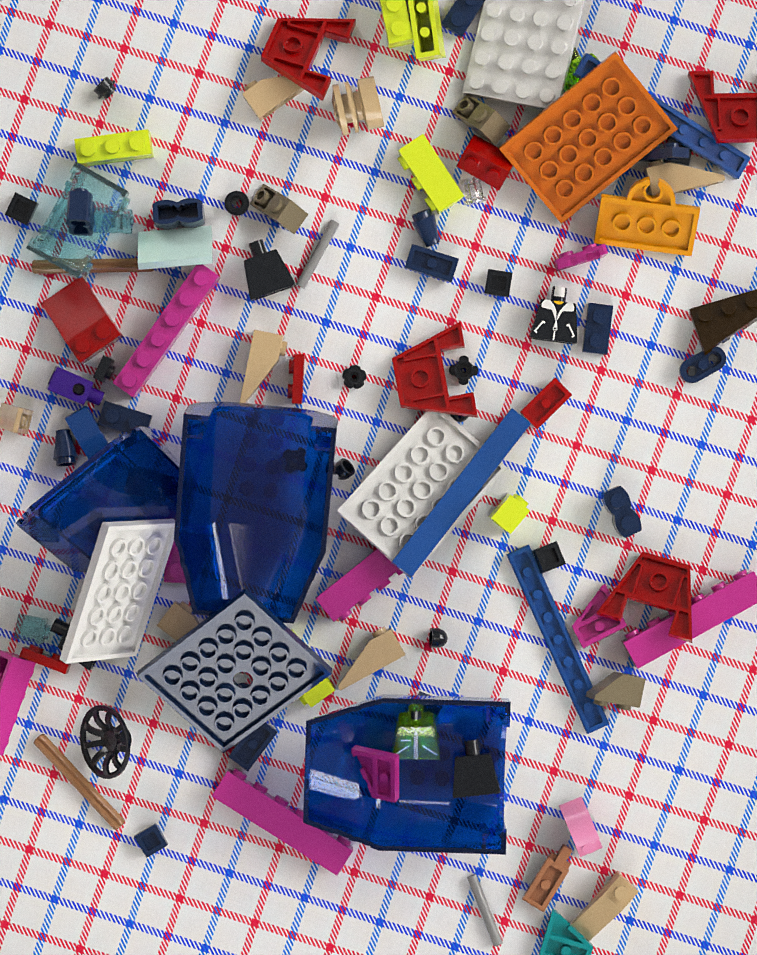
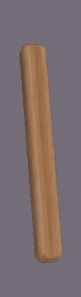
[32,258,154,274]
[34,734,125,830]

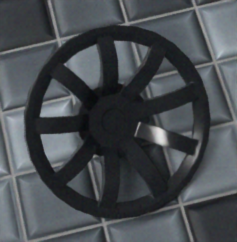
[80,705,132,779]

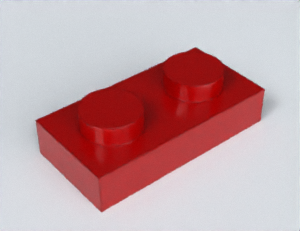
[287,354,305,404]
[520,378,572,429]
[19,644,71,674]

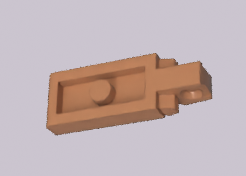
[522,844,572,912]

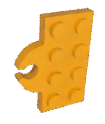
[594,177,700,256]

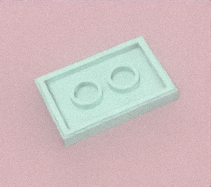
[138,226,213,270]

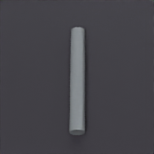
[296,220,339,289]
[467,874,503,946]

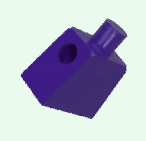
[46,366,105,406]

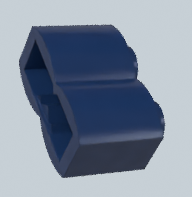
[66,188,95,236]
[152,198,205,230]
[602,486,642,538]

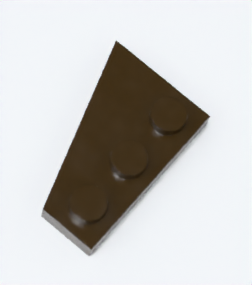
[689,289,757,356]

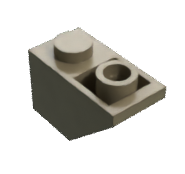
[452,94,511,146]
[249,184,308,234]
[586,672,646,711]

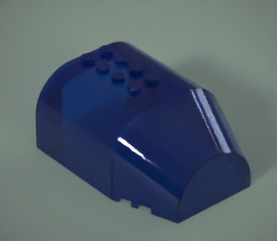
[174,402,338,624]
[303,694,511,855]

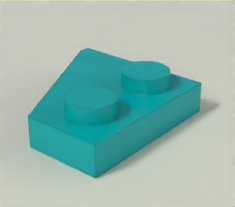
[539,909,593,955]

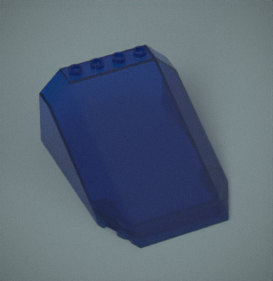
[16,425,191,572]

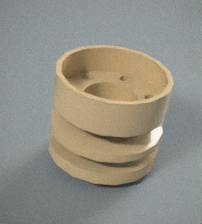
[331,76,384,136]

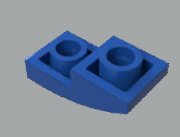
[65,406,112,464]

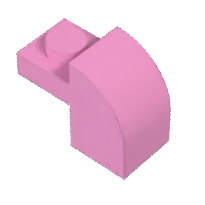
[559,796,602,857]

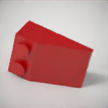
[41,275,124,364]

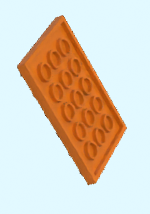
[499,51,678,224]

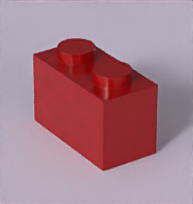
[456,134,513,190]

